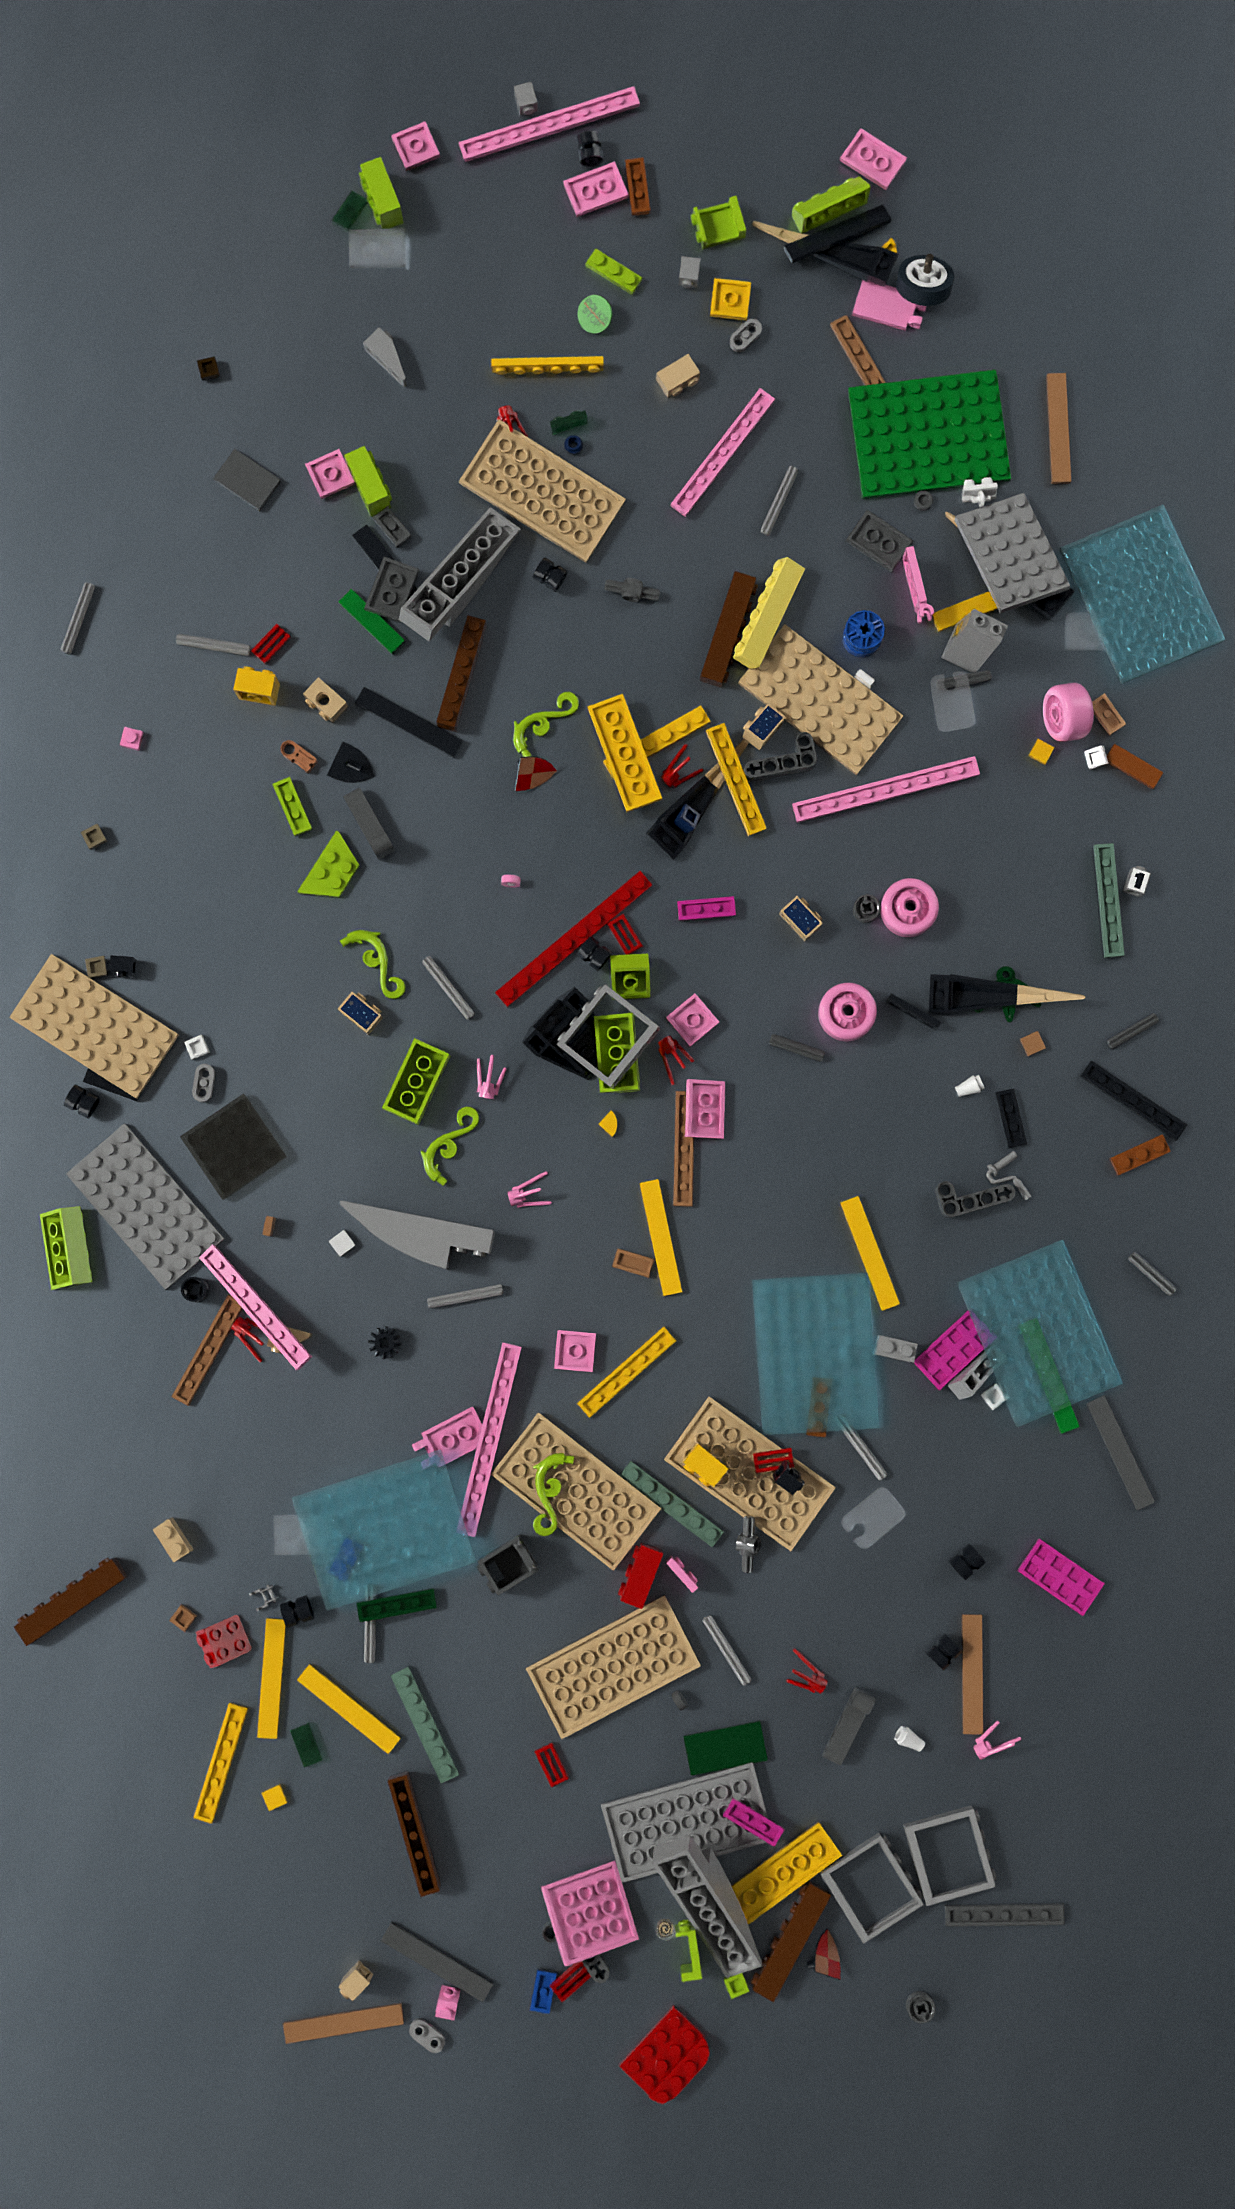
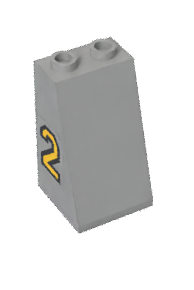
[941,609,1008,673]

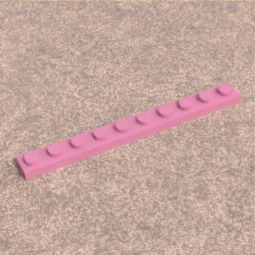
[459,86,640,162]
[792,756,980,823]
[456,1342,522,1537]

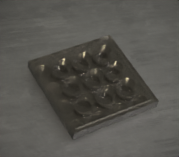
[180,1093,287,1200]

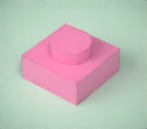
[120,727,144,751]

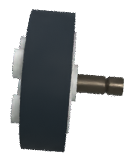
[896,254,954,306]

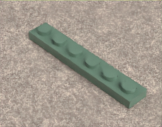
[1093,843,1125,958]
[620,1461,724,1548]
[391,1666,459,1784]

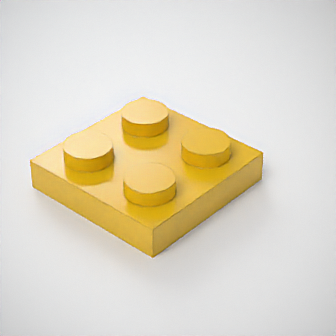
[710,278,751,321]

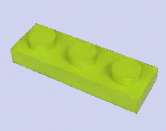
[585,248,642,295]
[273,777,312,837]

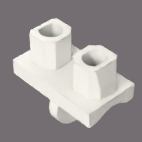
[962,477,998,508]

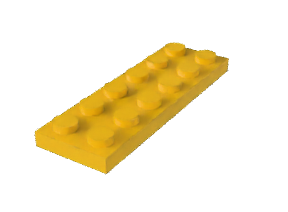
[587,694,662,813]
[731,1821,842,1925]

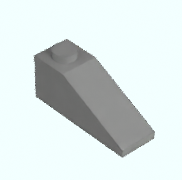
[363,328,407,388]
[947,1344,1005,1400]

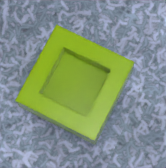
[723,1973,750,1999]

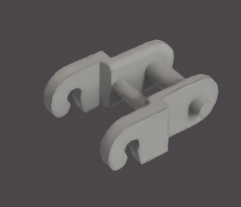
[249,1585,279,1611]

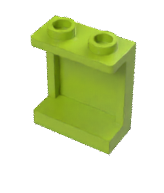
[691,196,746,249]
[675,1920,702,1982]

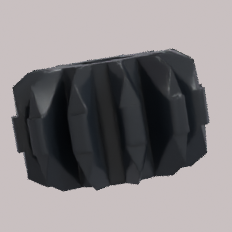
[368,1326,402,1359]

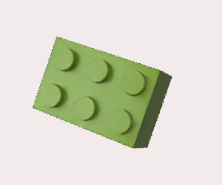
[359,157,404,231]
[344,446,392,517]

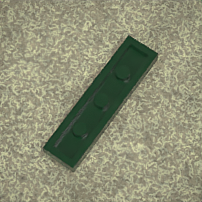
[356,1588,437,1623]

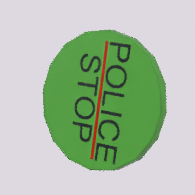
[577,295,612,334]

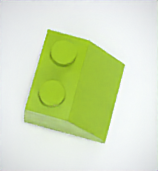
[610,953,651,1000]

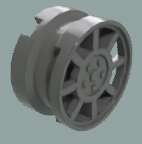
[853,894,881,923]
[906,1991,935,2023]

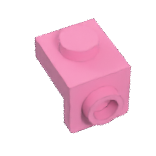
[435,1985,460,2021]

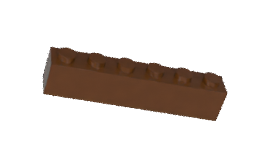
[700,571,758,688]
[436,615,487,733]
[14,1557,128,1646]
[387,1771,441,1897]
[751,1880,831,2002]

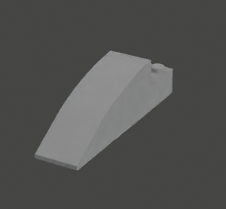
[399,507,520,641]
[340,1201,495,1270]
[652,1834,762,1978]

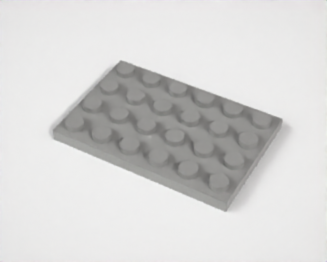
[955,493,1070,613]

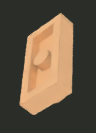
[1092,693,1126,736]

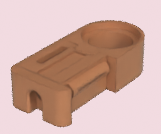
[280,740,317,774]

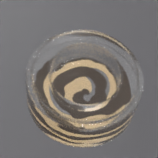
[655,1919,675,1940]

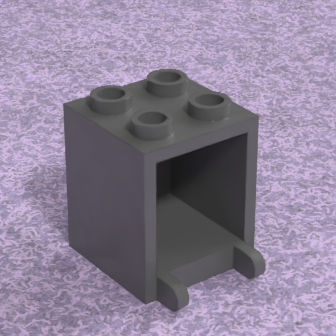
[477,1534,539,1595]

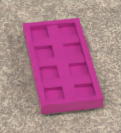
[914,1309,996,1390]
[1017,1538,1104,1616]

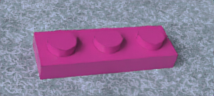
[677,896,736,921]
[723,1798,784,1847]

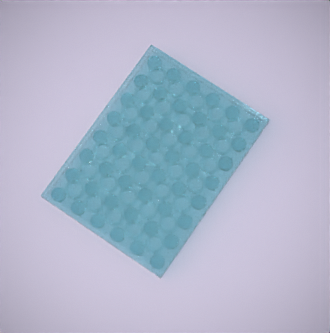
[1059,505,1225,684]
[957,1240,1123,1427]
[752,1273,879,1435]
[292,1449,476,1610]

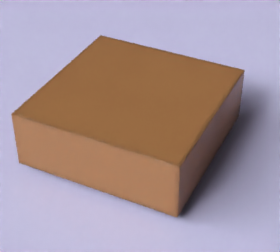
[1019,1031,1046,1056]
[262,1216,276,1237]
[169,1604,197,1632]

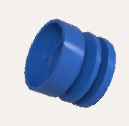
[842,610,885,658]

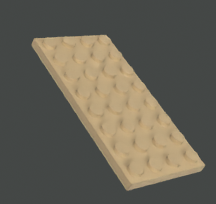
[459,419,626,563]
[738,624,903,776]
[9,954,179,1099]
[664,1396,836,1551]
[491,1412,661,1571]
[526,1595,701,1739]

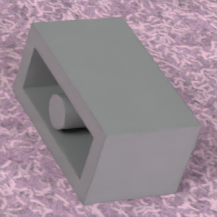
[873,1335,918,1363]

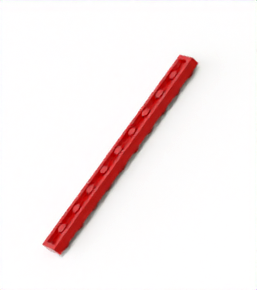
[495,871,652,1008]

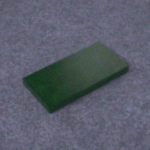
[683,1720,768,1776]

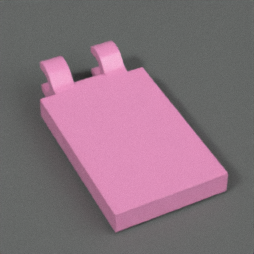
[852,280,926,331]
[902,546,934,624]
[412,1406,482,1469]

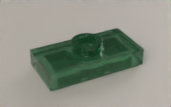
[332,190,368,232]
[290,1722,323,1768]

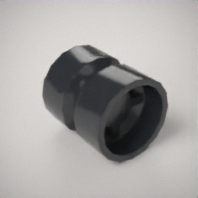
[577,131,603,167]
[533,557,568,592]
[576,936,613,972]
[64,1084,100,1119]
[181,1277,210,1302]
[949,1544,986,1581]
[280,1595,314,1628]
[926,1633,963,1671]

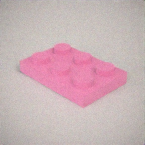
[840,128,907,190]
[563,162,628,217]
[685,1079,725,1139]

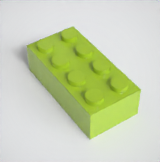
[382,1038,451,1126]

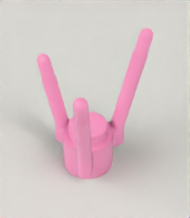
[477,1055,507,1099]
[508,1171,552,1208]
[973,1721,1021,1760]

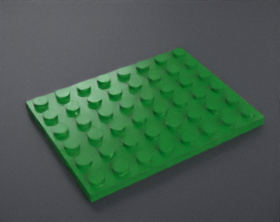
[848,369,1011,499]

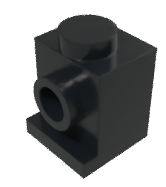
[106,955,137,979]
[773,1460,805,1495]

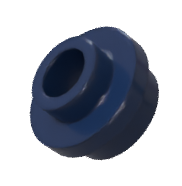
[564,435,583,454]

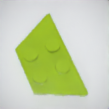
[297,830,360,898]

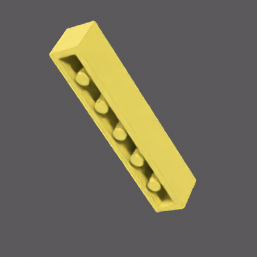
[733,557,805,669]

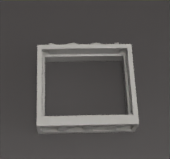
[557,984,661,1089]
[903,1805,997,1906]
[820,1833,923,1944]

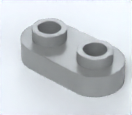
[730,319,762,352]
[192,1064,215,1103]
[409,2018,445,2053]

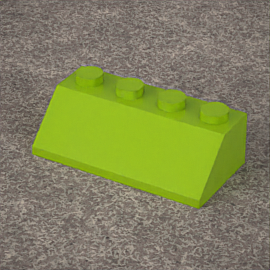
[791,177,871,234]
[594,1013,641,1093]
[40,1206,92,1290]

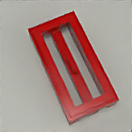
[251,624,291,665]
[607,914,643,955]
[753,1448,794,1473]
[534,1742,569,1787]
[549,1961,591,2003]

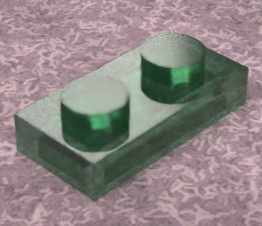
[550,410,588,435]

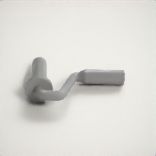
[986,1151,1031,1200]

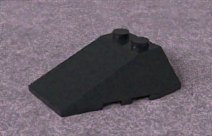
[522,987,598,1080]

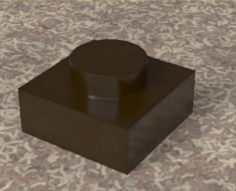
[197,356,220,381]

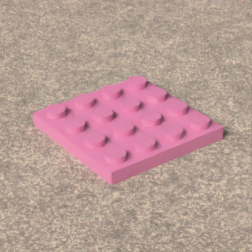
[541,1861,639,1966]

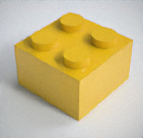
[233,666,280,706]
[682,1443,728,1487]

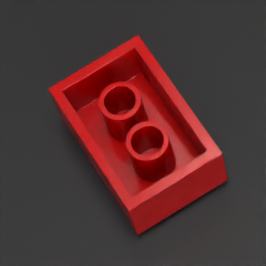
[618,1542,664,1609]

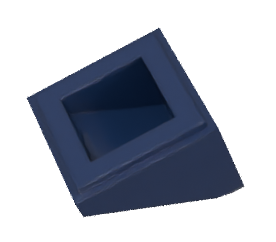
[673,804,700,833]

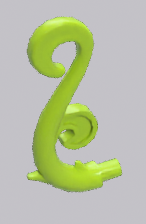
[513,692,579,757]
[340,930,406,999]
[421,1106,479,1186]
[533,1453,574,1537]

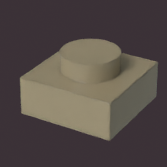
[81,824,107,850]
[85,956,108,979]

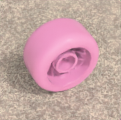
[1043,683,1094,742]
[880,878,939,938]
[818,983,877,1042]

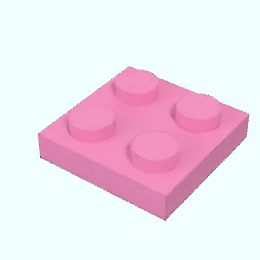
[391,122,440,171]
[305,449,355,499]
[666,993,719,1047]
[554,1330,596,1372]
[665,1555,698,1593]

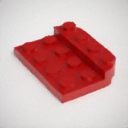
[619,2005,709,2104]

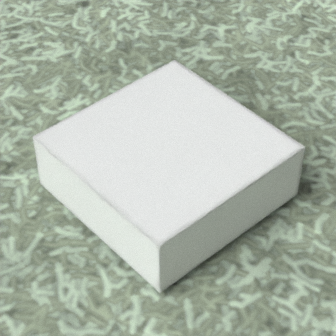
[855,669,875,689]
[1084,745,1109,770]
[184,1035,210,1060]
[329,1230,356,1257]
[980,1383,1008,1410]

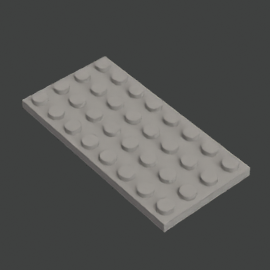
[66,1123,225,1290]
[601,1762,768,1883]

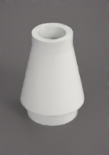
[955,1075,985,1097]
[894,1726,925,1752]

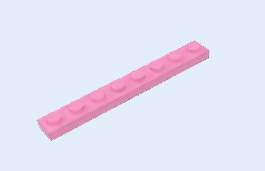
[671,388,775,517]
[199,1244,312,1370]

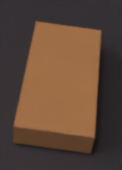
[612,1248,654,1278]

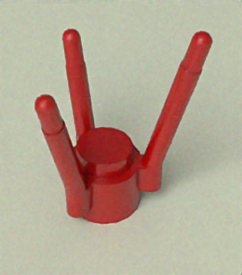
[497,405,529,438]
[660,744,704,788]
[658,1035,694,1085]
[231,1316,264,1363]
[786,1648,828,1694]

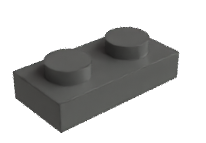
[373,506,411,548]

